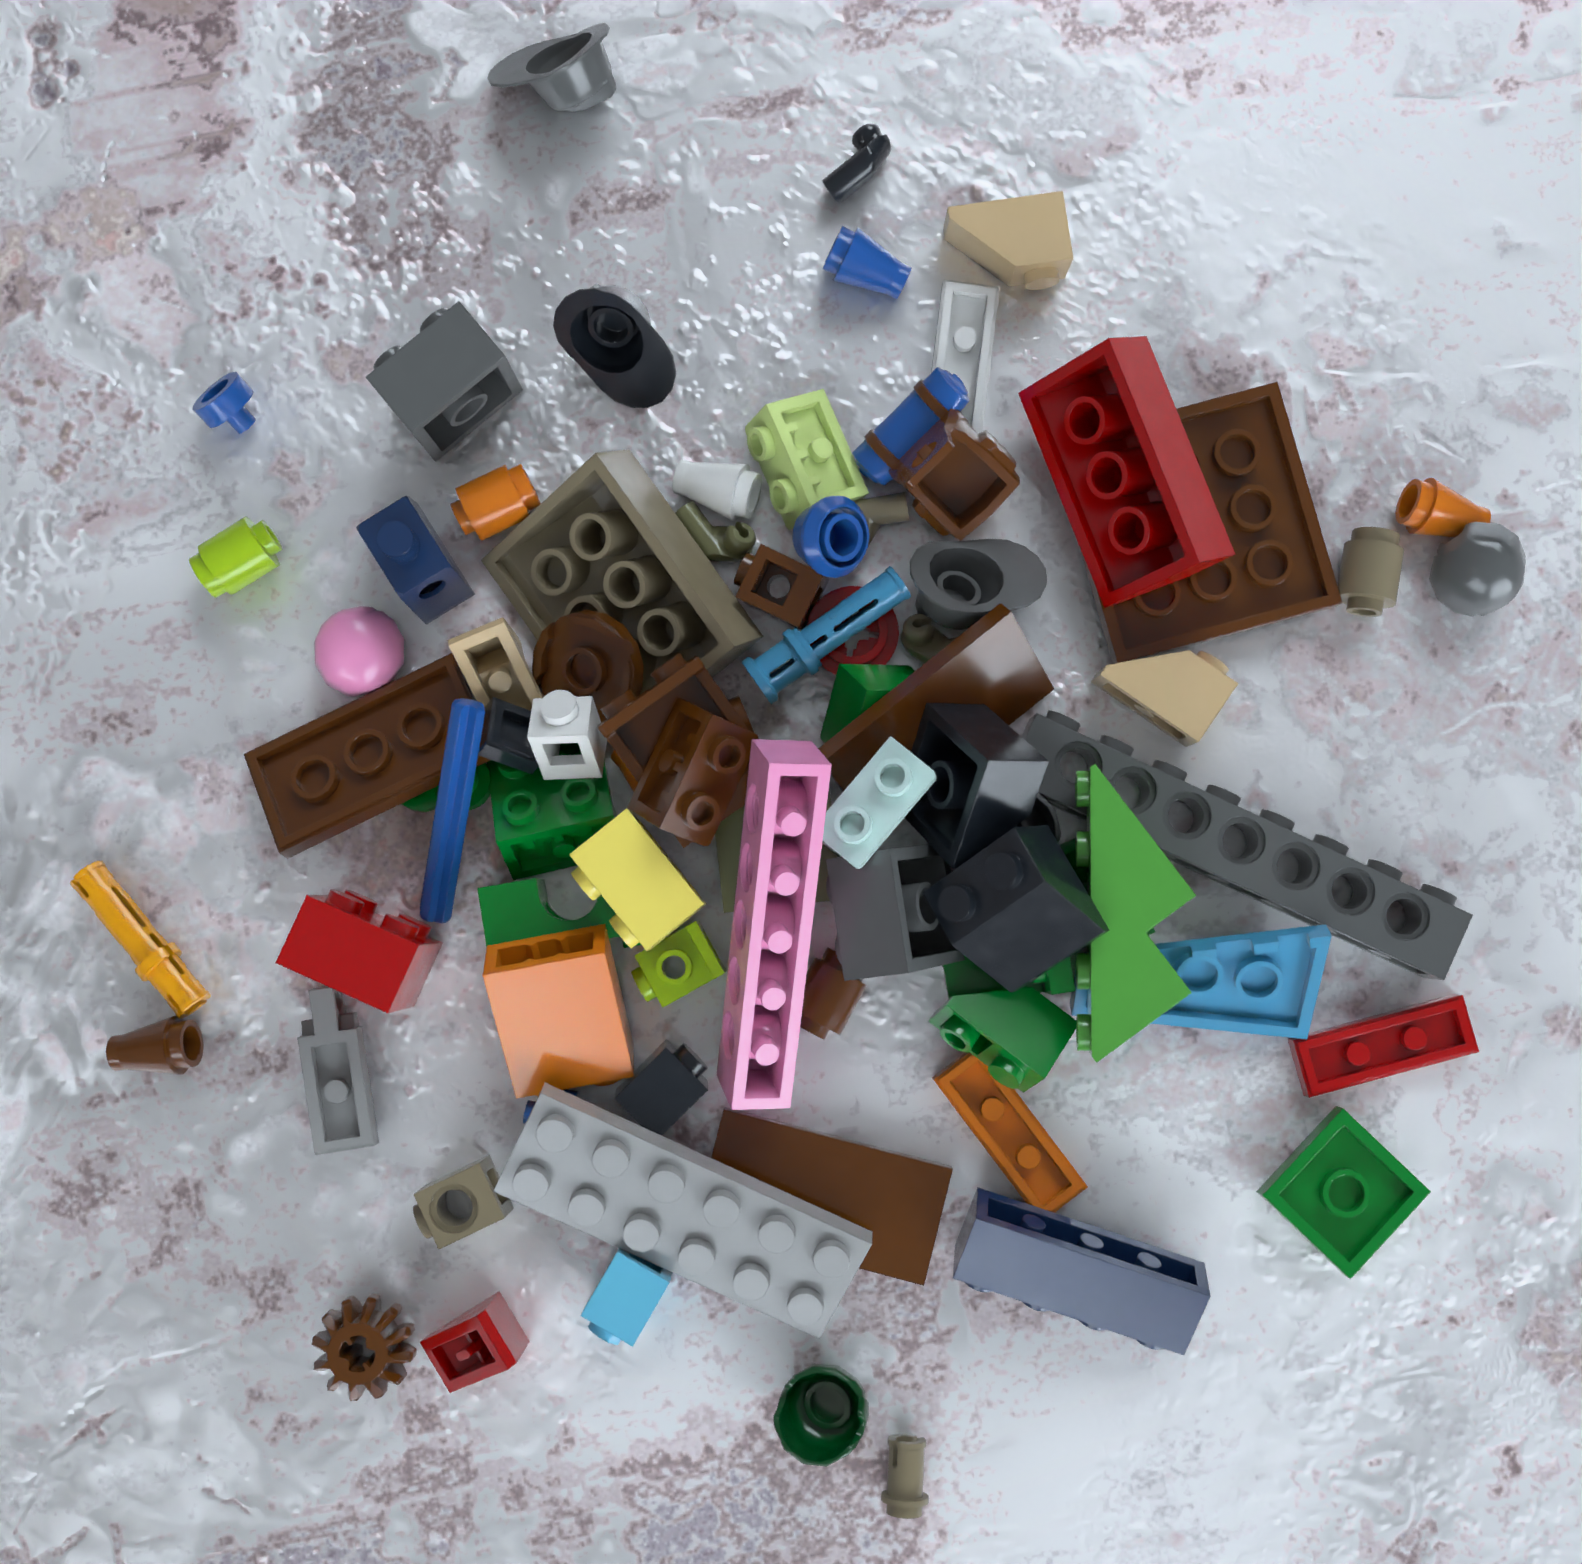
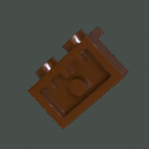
[627,697,759,846]

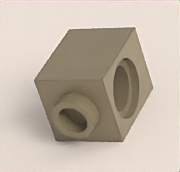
[413,1155,514,1250]

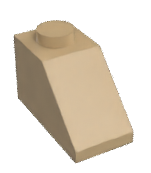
[943,191,1073,290]
[1091,650,1238,747]

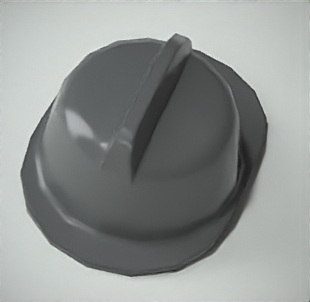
[487,23,616,112]
[909,539,1047,630]

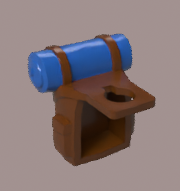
[852,367,1020,541]

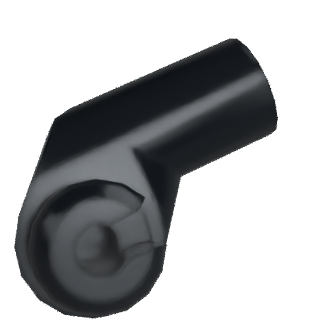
[822,123,891,204]

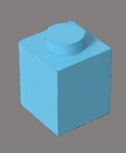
[580,1248,673,1347]

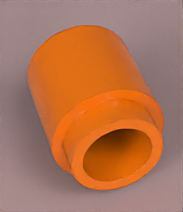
[450,464,541,541]

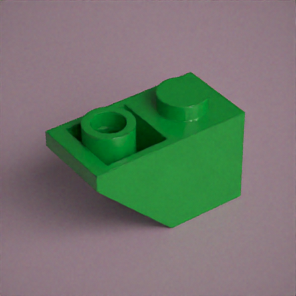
[928,987,1076,1093]

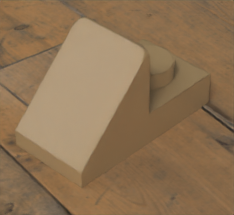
[448,617,543,711]

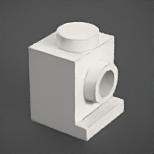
[527,690,607,780]

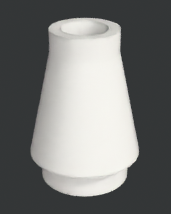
[672,459,762,521]

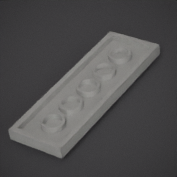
[493,1083,873,1339]

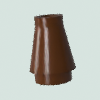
[106,1016,204,1075]

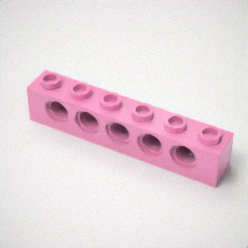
[717,739,832,1110]

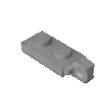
[297,986,379,1155]

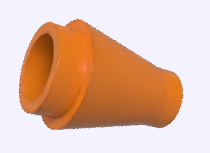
[1395,478,1491,538]

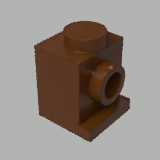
[734,544,829,630]

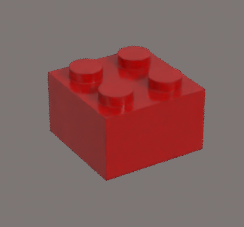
[276,889,443,1013]

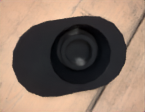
[553,284,676,408]

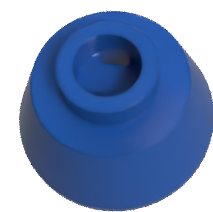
[792,496,869,578]

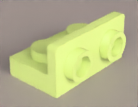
[745,389,869,530]

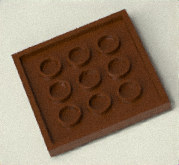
[1079,382,1342,664]

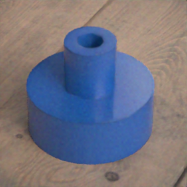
[192,372,256,434]

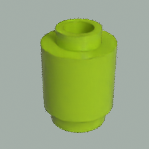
[189,516,283,598]

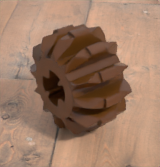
[311,1293,417,1401]

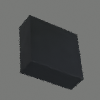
[478,697,539,774]

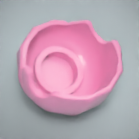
[314,606,404,697]

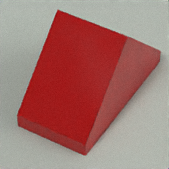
[420,1291,530,1393]

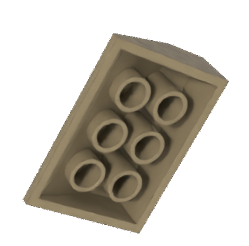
[481,449,764,695]

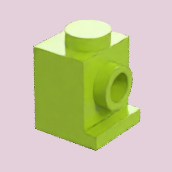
[631,920,727,1007]

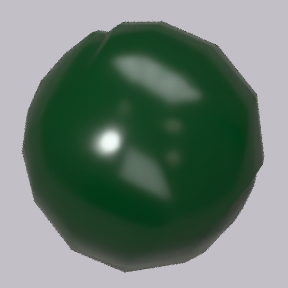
[773,1364,869,1467]

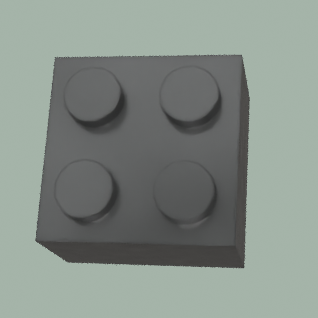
[366,301,523,462]
[826,845,965,981]

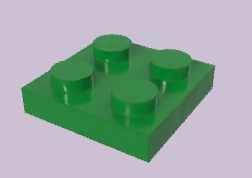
[1256,1106,1431,1279]

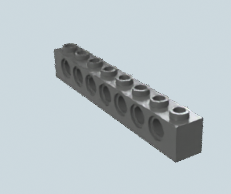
[1021,710,1473,980]

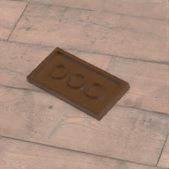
[818,603,1054,792]
[244,653,490,859]
[711,1107,953,1286]

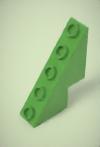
[1075,764,1196,1063]

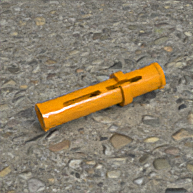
[70,860,211,1019]

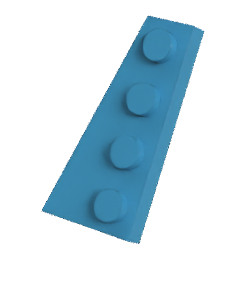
[1070,924,1332,1039]

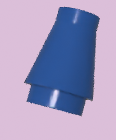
[822,226,912,299]

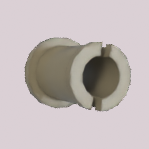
[881,1434,929,1519]

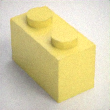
[569,808,707,951]

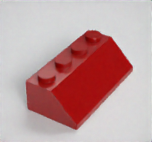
[1018,336,1235,608]

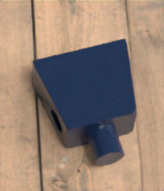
[356,496,475,625]

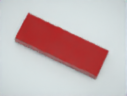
[1288,994,1479,1098]

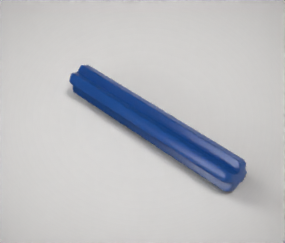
[419,698,485,924]

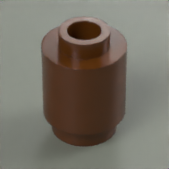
[800,947,867,1040]

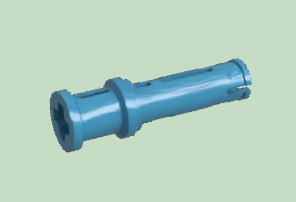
[741,566,912,705]

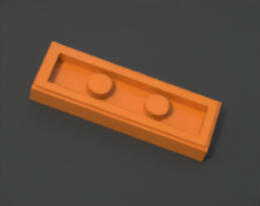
[932,1052,1088,1213]

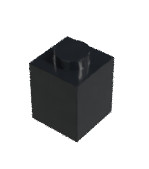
[614,1039,708,1135]

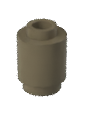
[1338,527,1404,617]

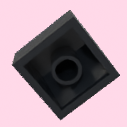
[904,703,1049,868]
[923,825,1110,993]

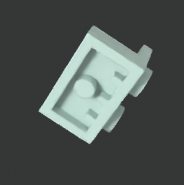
[822,736,937,869]

